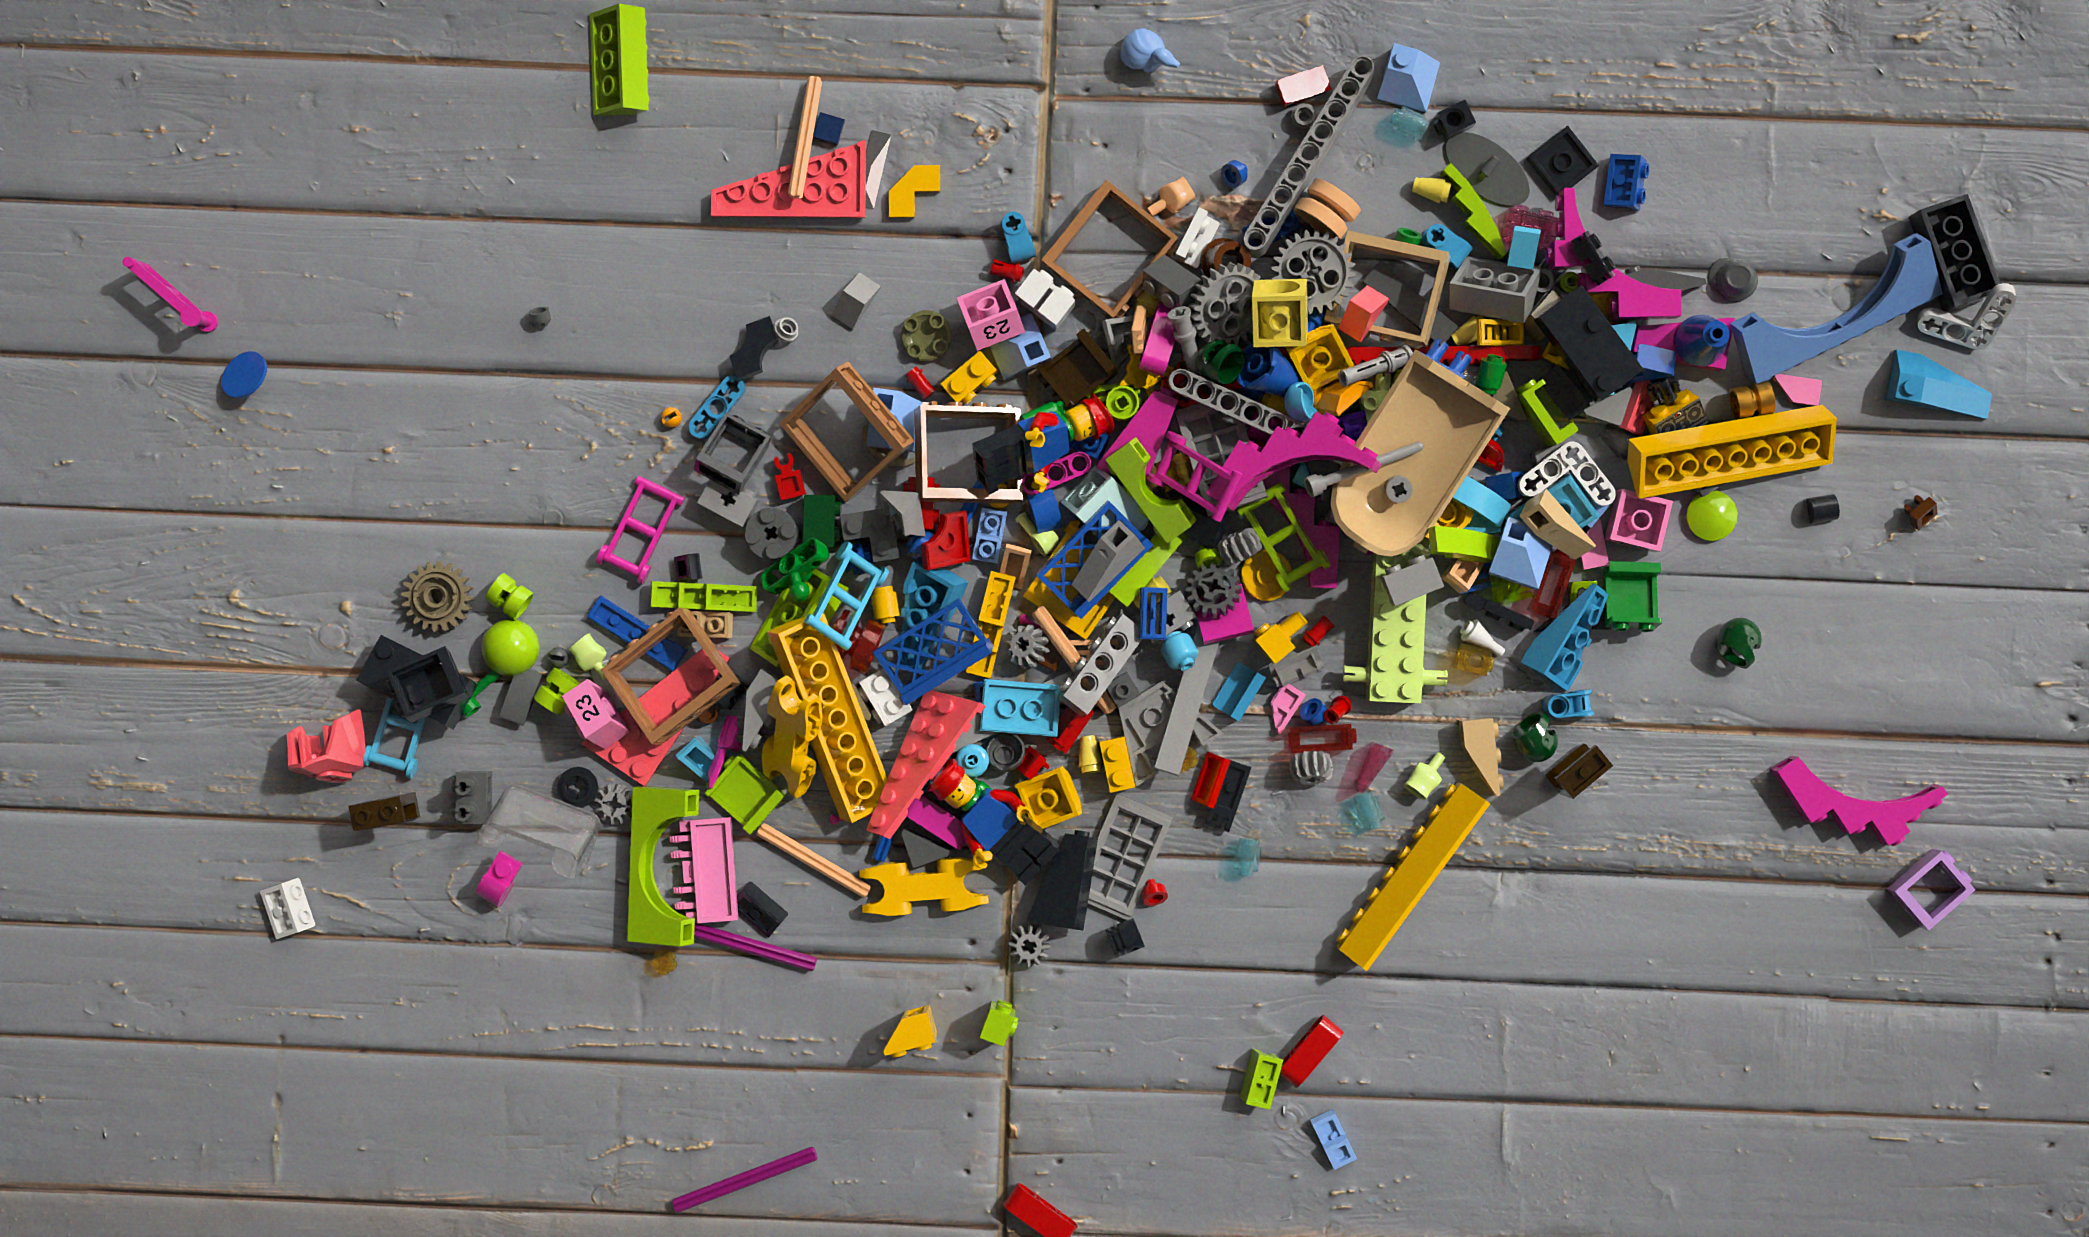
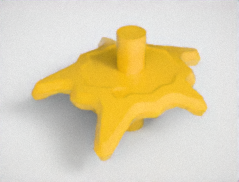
[1120,344,1174,397]

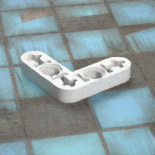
[1917,283,2016,350]
[1517,441,1616,506]

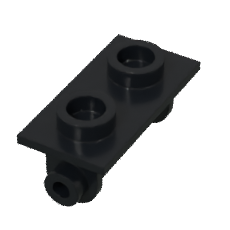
[1570,231,1616,286]

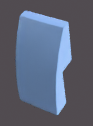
[972,506,1008,564]

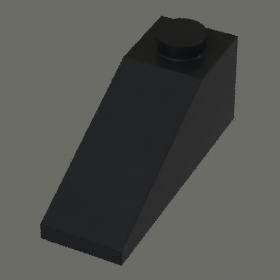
[1152,485,1230,549]

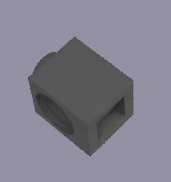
[1107,672,1141,708]

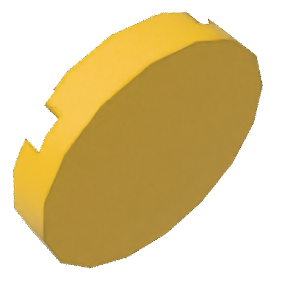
[1241,550,1292,601]

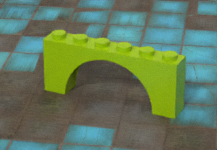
[626,786,699,947]

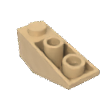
[1520,489,1596,559]
[1458,717,1504,796]

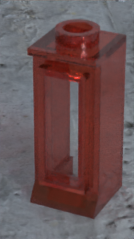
[1527,549,1576,619]
[1287,723,1357,753]

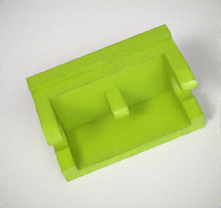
[1239,1048,1283,1110]

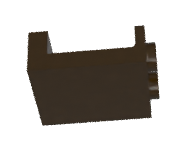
[1036,328,1118,410]
[1545,743,1613,799]
[348,792,420,831]

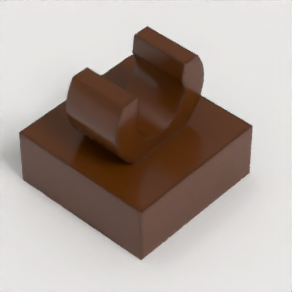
[1904,495,1938,531]

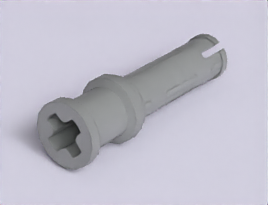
[1168,306,1203,378]
[1338,344,1413,386]

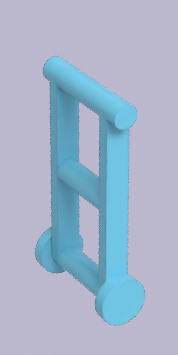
[804,541,889,650]
[363,697,427,779]

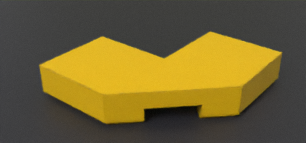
[889,165,940,218]

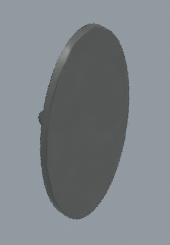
[1445,132,1530,206]

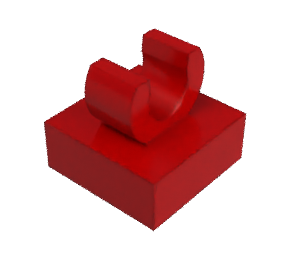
[1017,746,1050,780]

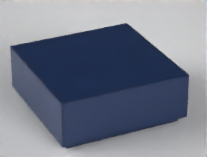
[813,112,845,145]

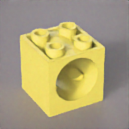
[1252,279,1308,347]

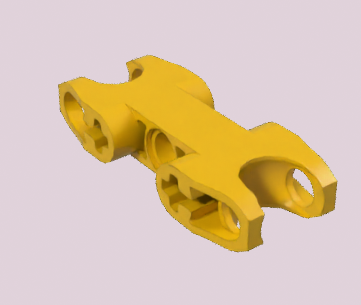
[762,675,823,799]
[859,857,989,916]

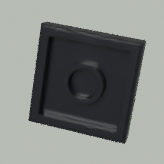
[1526,126,1600,196]

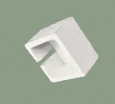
[1015,269,1075,331]

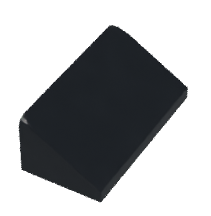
[737,881,788,938]

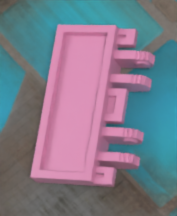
[669,817,738,923]

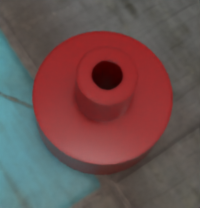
[1141,879,1168,906]

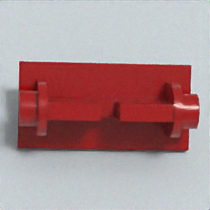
[1045,706,1095,754]

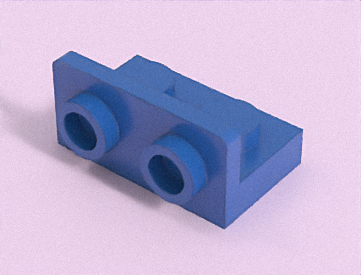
[1603,154,1649,211]

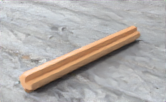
[788,76,822,199]
[1032,606,1117,714]
[757,823,871,898]

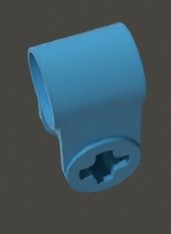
[1002,211,1036,264]
[1421,224,1473,270]
[1542,689,1594,718]

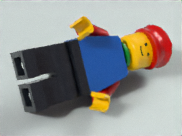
[972,393,1114,495]
[927,759,1060,886]

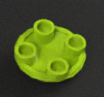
[1685,490,1738,541]

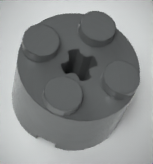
[745,507,799,560]

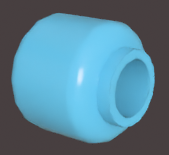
[1161,631,1198,671]
[956,744,989,778]

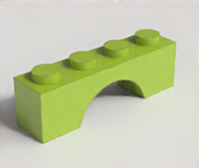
[1105,437,1197,543]

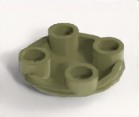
[901,310,952,361]

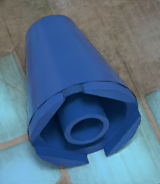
[1675,314,1729,366]
[1236,342,1303,397]

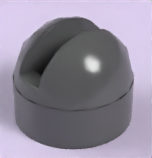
[529,307,551,328]
[548,647,570,668]

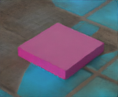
[1196,584,1254,645]

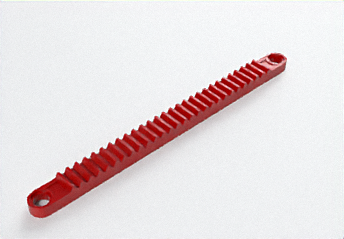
[1181,346,1541,367]

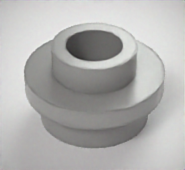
[1291,103,1317,130]
[773,317,799,343]

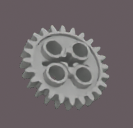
[1271,230,1356,315]
[1188,262,1261,345]

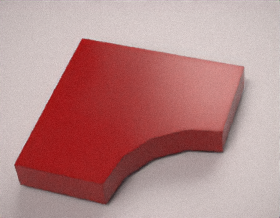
[921,510,971,570]

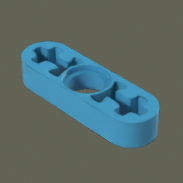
[689,375,746,439]

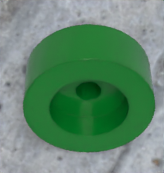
[1395,228,1422,245]

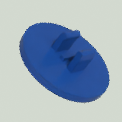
[222,351,267,399]

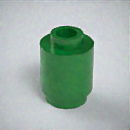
[1476,354,1507,394]

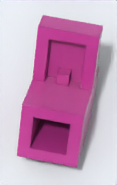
[475,850,524,907]

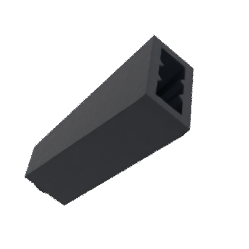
[1027,830,1098,931]

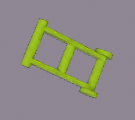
[1237,482,1331,592]

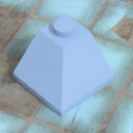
[1377,43,1440,113]

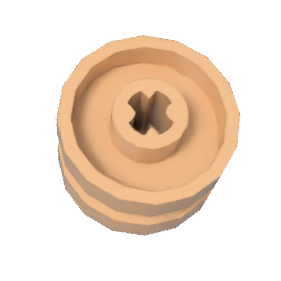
[1294,178,1361,241]

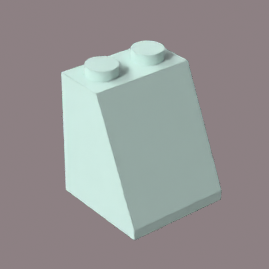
[1060,465,1149,537]

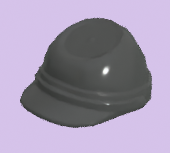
[1708,258,1758,301]

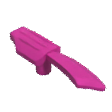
[708,716,741,789]

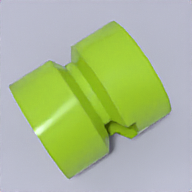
[1105,386,1139,422]
[485,573,534,620]
[533,667,580,715]

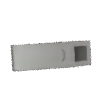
[1071,520,1145,602]

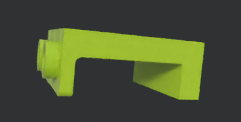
[1516,379,1579,448]
[704,754,787,835]

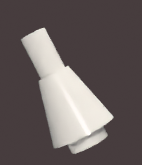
[1460,619,1505,657]

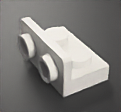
[1174,207,1220,268]
[858,668,913,726]
[260,878,315,939]

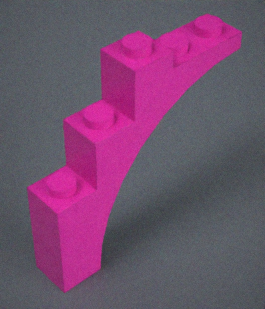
[1546,188,1682,320]
[1206,412,1382,511]
[1211,465,1339,589]
[1770,756,1948,846]

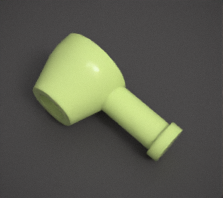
[1015,512,1059,556]

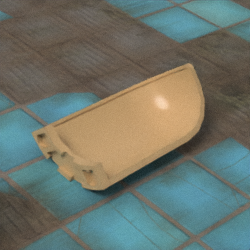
[1331,349,1510,557]

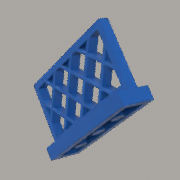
[1035,500,1153,619]
[873,598,994,705]

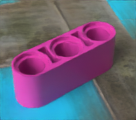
[1138,302,1175,377]
[1022,452,1091,495]
[907,794,965,850]

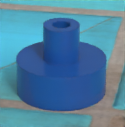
[1221,160,1248,188]
[1300,698,1327,725]

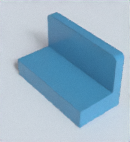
[1212,662,1266,721]

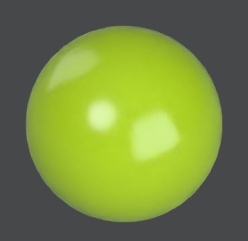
[481,619,540,676]

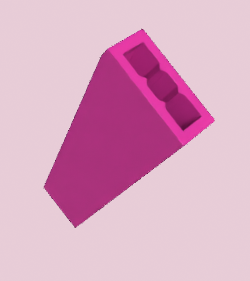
[1630,318,1735,372]
[1097,387,1179,481]

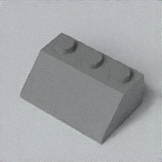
[1449,256,1541,323]

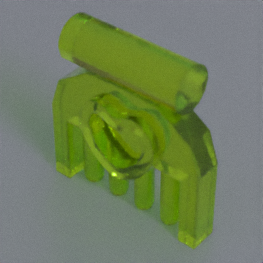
[1490,575,1533,602]

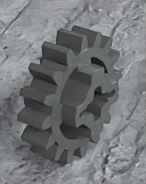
[1185,563,1242,619]

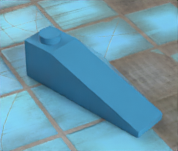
[1885,349,1992,419]
[897,561,969,676]
[1521,583,1609,692]

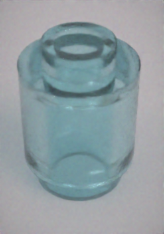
[1389,106,1430,140]
[1353,791,1385,831]
[1233,838,1261,876]

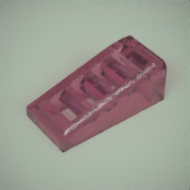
[1354,742,1394,793]

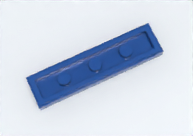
[587,595,688,671]

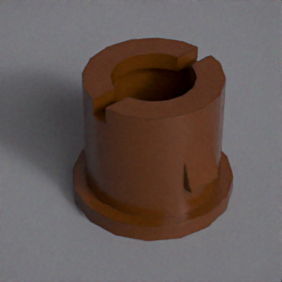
[1200,237,1251,278]

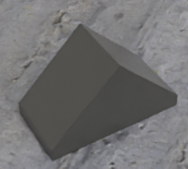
[901,827,951,868]

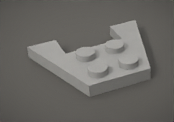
[1118,681,1224,786]

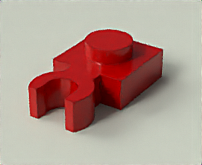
[774,453,807,501]

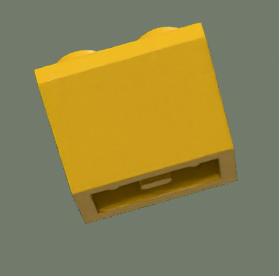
[884,1004,937,1058]

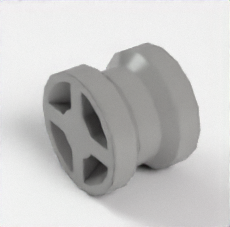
[1385,475,1413,503]

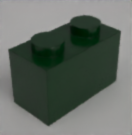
[803,495,842,548]

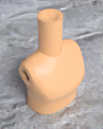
[1147,176,1196,217]

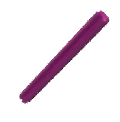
[694,923,817,971]
[672,1147,818,1213]

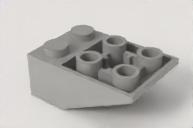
[742,668,784,752]

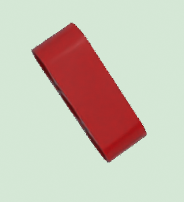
[1280,1015,1344,1088]
[1003,1183,1078,1237]

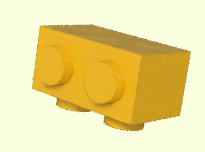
[941,351,997,405]

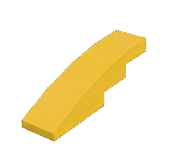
[966,571,1016,680]

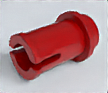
[990,259,1024,283]
[1160,362,1186,389]
[905,366,936,400]
[1302,615,1335,647]
[1324,696,1351,724]

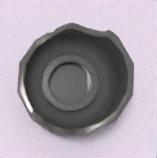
[986,733,1025,772]

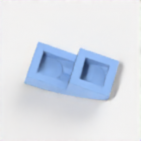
[1310,1109,1357,1170]

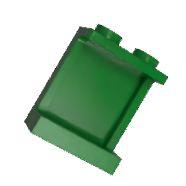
[1603,561,1662,632]

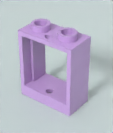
[1887,849,1975,930]

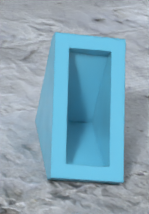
[1507,226,1541,270]
[676,736,724,782]

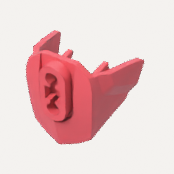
[287,709,366,783]

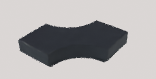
[729,316,779,381]

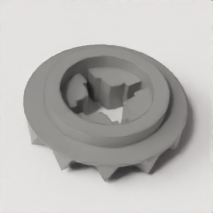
[594,783,632,824]

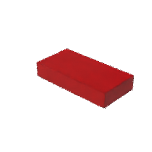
[1190,752,1231,808]

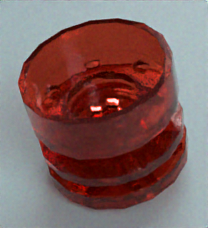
[832,609,886,675]

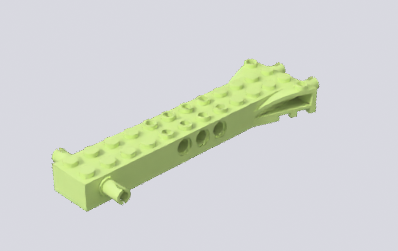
[1342,372,1448,703]

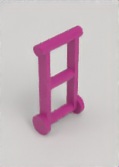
[122,257,218,332]
[1147,431,1243,522]
[596,476,685,585]

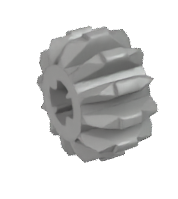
[1217,527,1262,565]
[1006,625,1050,669]
[1289,750,1333,786]
[1007,923,1051,967]

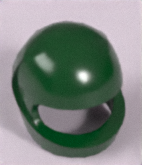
[1196,340,1244,384]
[1716,617,1762,669]
[1512,711,1558,762]

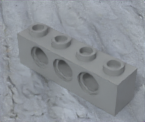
[1057,614,1142,716]

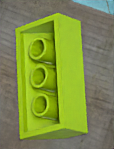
[590,3,649,116]
[750,569,849,669]

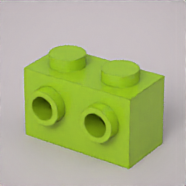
[980,999,1019,1047]

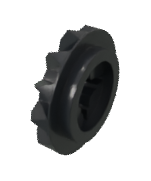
[557,767,599,808]

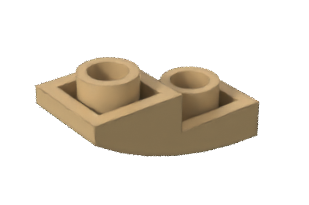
[677,611,733,638]

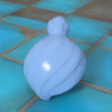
[1120,28,1180,72]

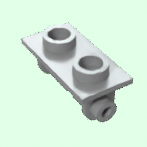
[1268,646,1325,687]

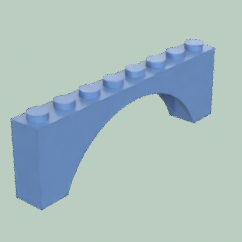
[1730,233,1943,384]

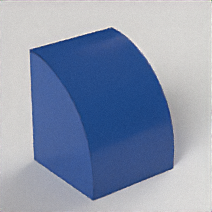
[1485,471,1528,500]
[1028,489,1062,534]

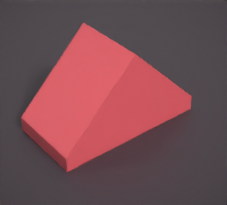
[1339,285,1390,343]

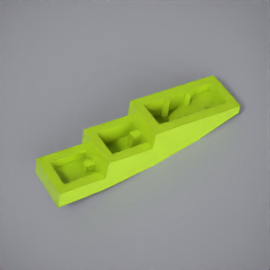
[1440,163,1507,260]
[1428,526,1498,563]
[1109,532,1187,607]
[650,581,758,612]

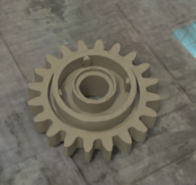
[401,561,475,632]

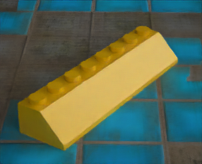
[1627,405,1837,499]
[767,613,887,823]
[1336,782,1490,971]

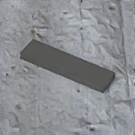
[1363,261,1458,346]

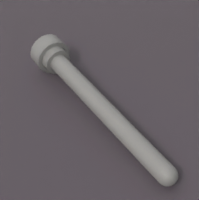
[1304,441,1423,497]

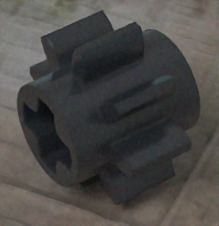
[1646,375,1681,405]

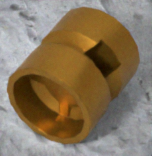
[1729,381,1776,420]

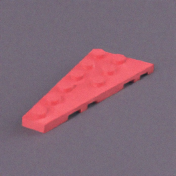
[711,140,866,218]
[581,649,731,786]
[866,690,986,839]

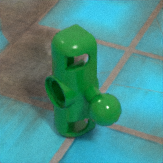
[761,537,829,602]

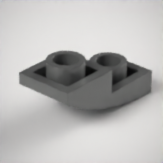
[499,669,542,726]

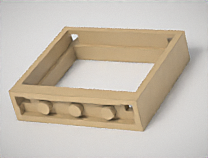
[1324,231,1451,349]

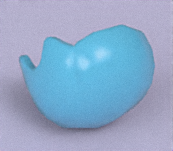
[1284,382,1317,421]

